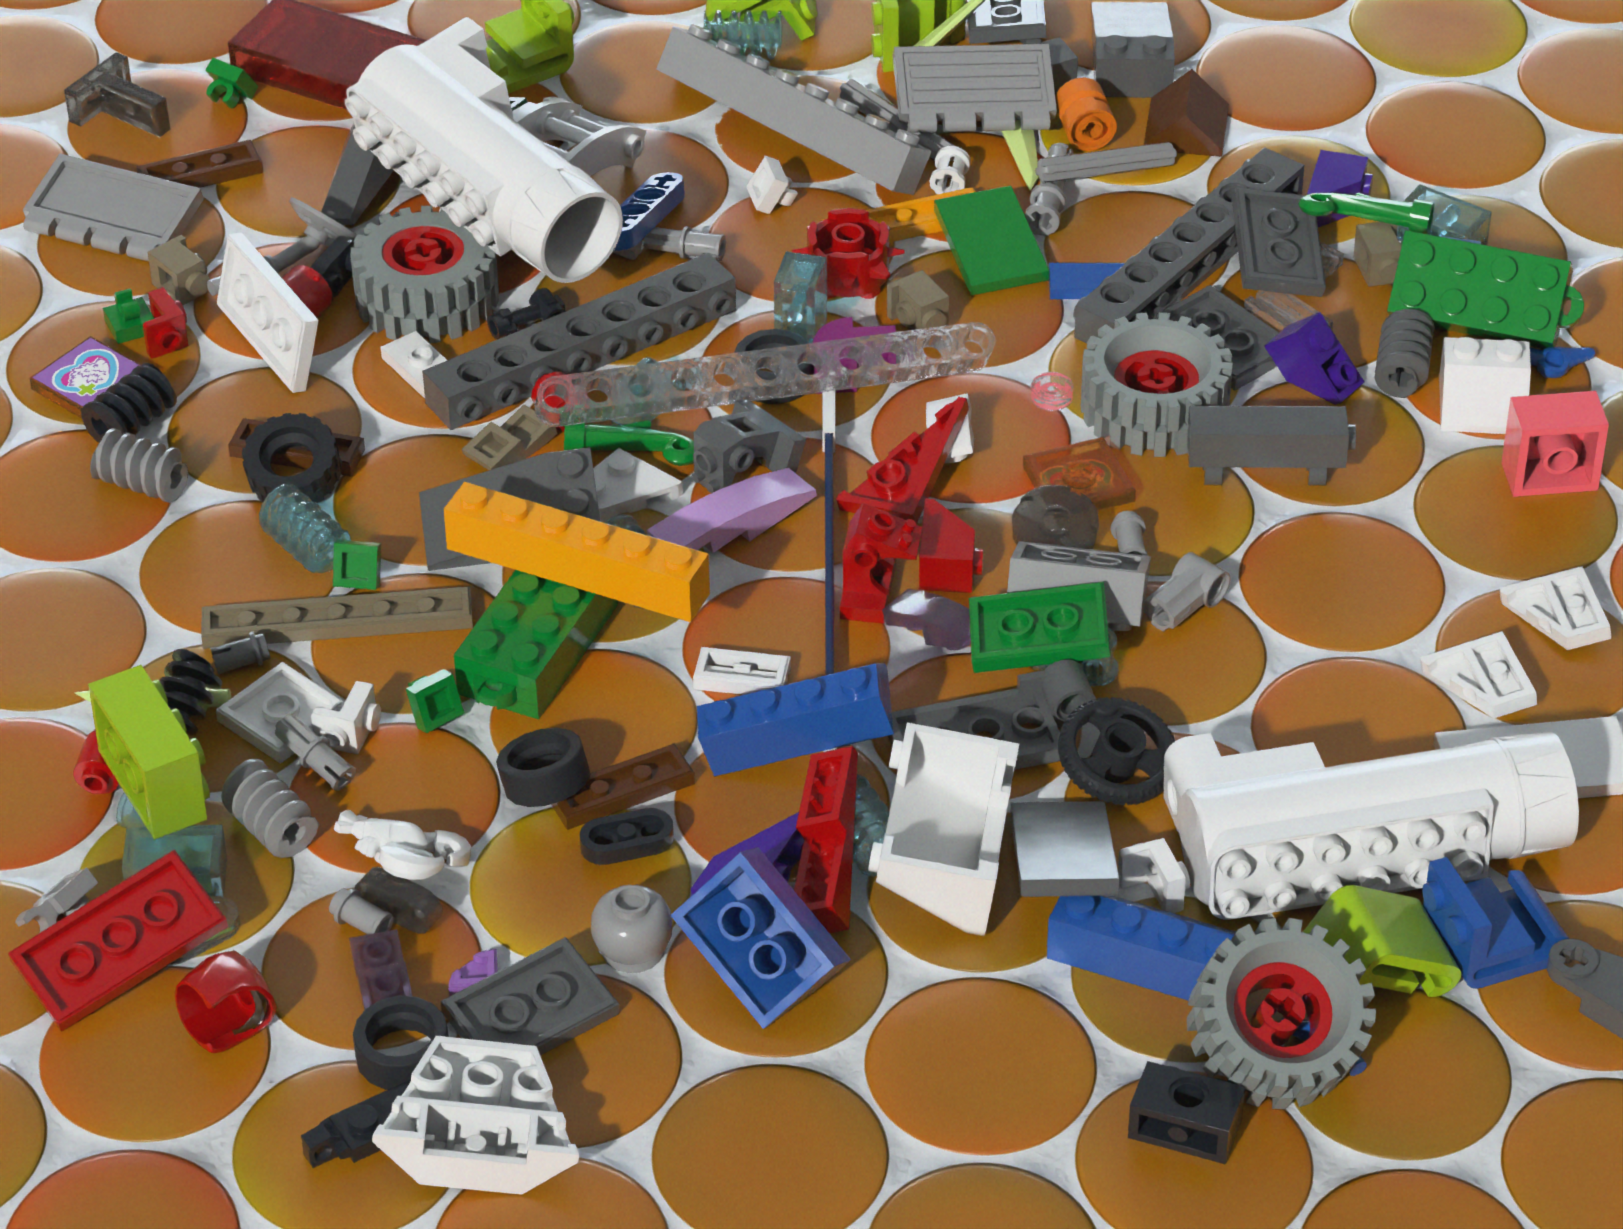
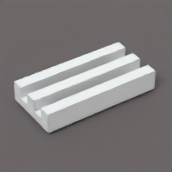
[693,647,791,695]

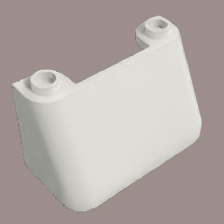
[868,722,1019,936]

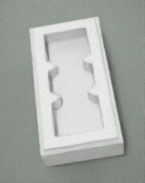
[381,331,447,398]

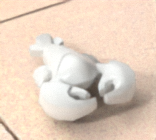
[334,810,471,880]

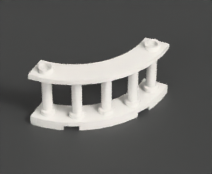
[439,97,647,212]

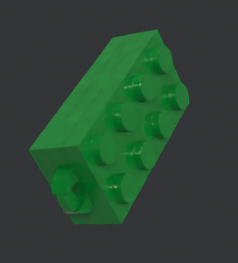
[1387,230,1584,349]
[454,570,618,719]

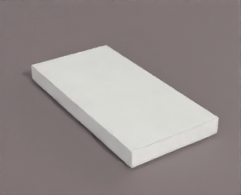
[217,233,319,393]
[1434,716,1623,798]

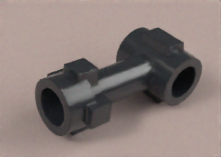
[487,288,566,339]

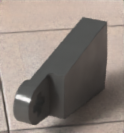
[1547,939,1623,1039]

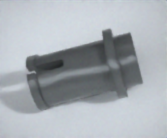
[210,631,271,675]

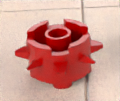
[792,208,905,299]

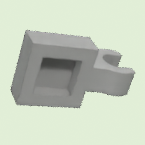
[15,868,98,933]

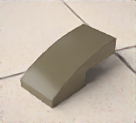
[462,405,558,470]

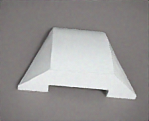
[372,1036,579,1195]

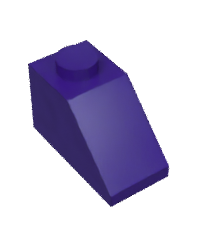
[1307,150,1373,227]

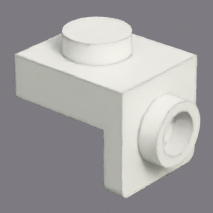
[311,681,381,754]
[1118,838,1190,913]

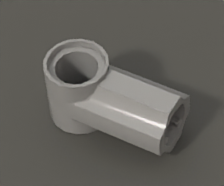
[1143,552,1231,632]

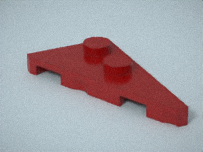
[836,396,969,525]

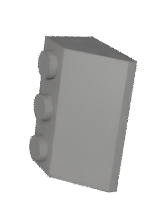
[1007,541,1151,631]

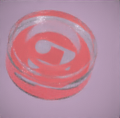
[1031,372,1074,411]

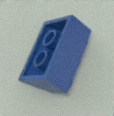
[670,847,851,1029]

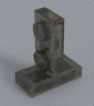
[64,52,171,137]

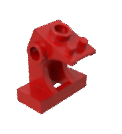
[840,503,923,624]

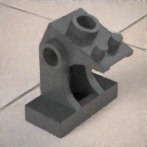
[692,399,806,493]

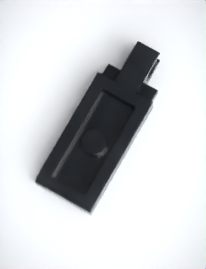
[301,1080,411,1168]

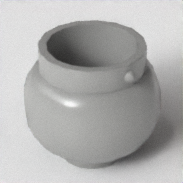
[591,885,673,973]

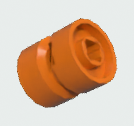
[1055,77,1117,151]

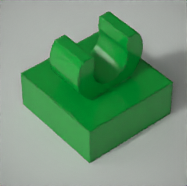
[205,57,259,109]
[103,288,154,344]
[333,540,381,590]
[406,669,464,733]

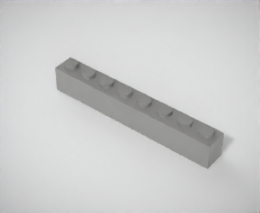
[656,24,931,195]

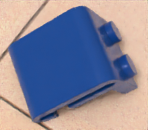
[1422,857,1569,989]

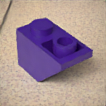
[1264,312,1365,405]

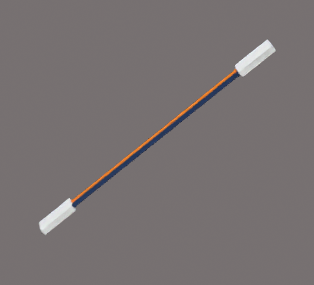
[822,383,837,752]

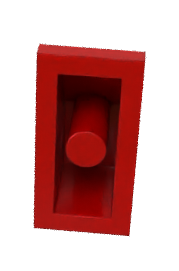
[919,498,983,593]

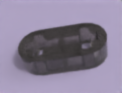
[355,867,443,934]

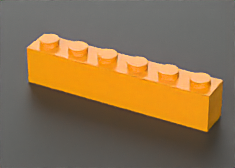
[443,482,710,622]

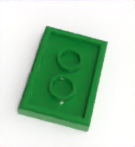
[934,185,1049,295]
[969,582,1111,673]

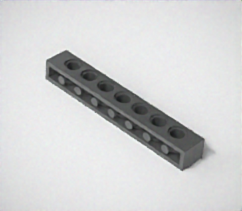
[1073,147,1305,344]
[422,253,736,430]

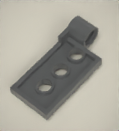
[888,660,1096,770]

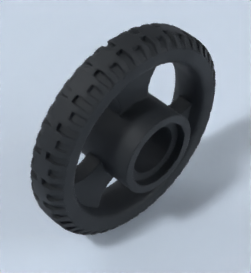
[1058,697,1175,805]

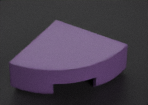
[448,949,498,997]

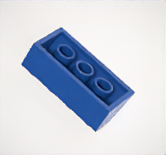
[697,663,894,776]
[1047,895,1237,1001]

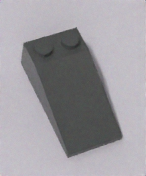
[1091,2,1175,98]
[419,447,600,571]

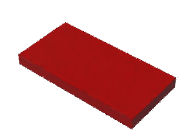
[8,849,228,1032]

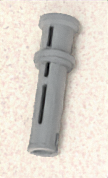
[1025,143,1073,235]

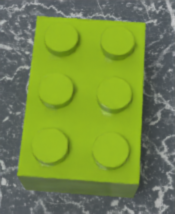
[88,665,210,840]

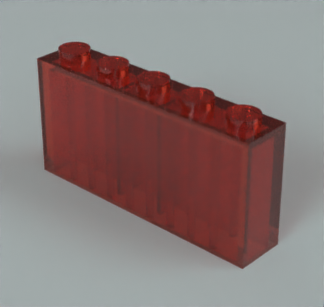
[228,0,427,110]

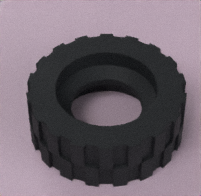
[242,413,342,510]

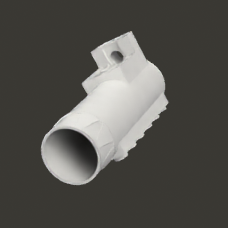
[345,17,623,283]
[1163,732,1579,920]

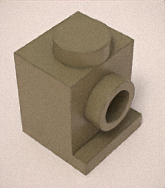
[1353,222,1403,287]
[147,235,210,305]
[887,270,949,340]

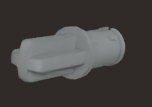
[644,226,726,261]
[275,714,356,791]

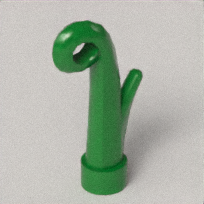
[1298,193,1435,234]
[564,418,694,466]

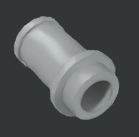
[1110,511,1148,556]
[329,888,394,941]

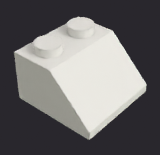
[1439,337,1531,434]

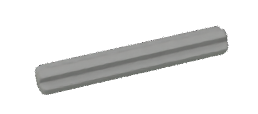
[840,79,954,161]
[1035,142,1177,182]

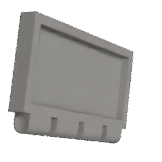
[892,44,1057,133]
[23,154,204,262]

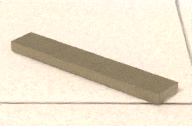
[201,586,473,649]

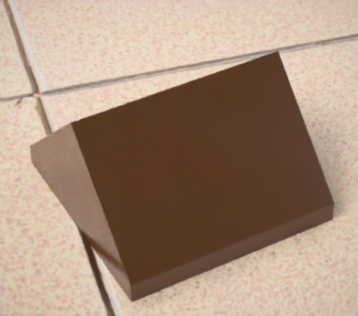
[1144,69,1229,157]

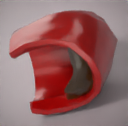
[175,950,277,1053]

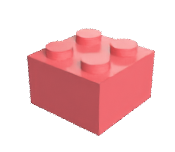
[1501,391,1609,497]

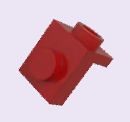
[143,287,189,359]

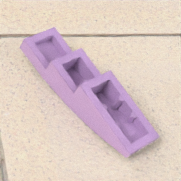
[647,468,817,553]

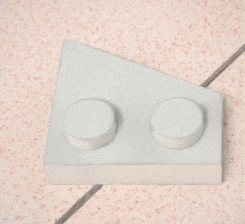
[593,448,683,522]
[1499,566,1611,650]
[1420,631,1537,718]

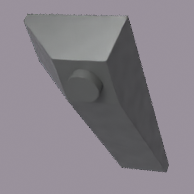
[321,123,394,225]

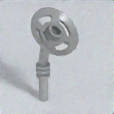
[207,197,357,296]

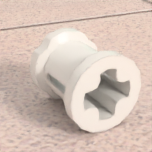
[929,146,971,195]

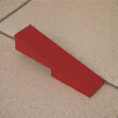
[794,746,858,933]

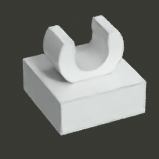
[746,156,798,214]

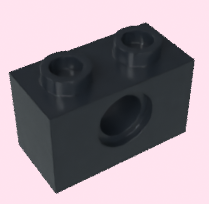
[1128,1061,1245,1164]

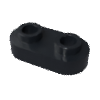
[310,235,354,298]
[580,808,674,865]

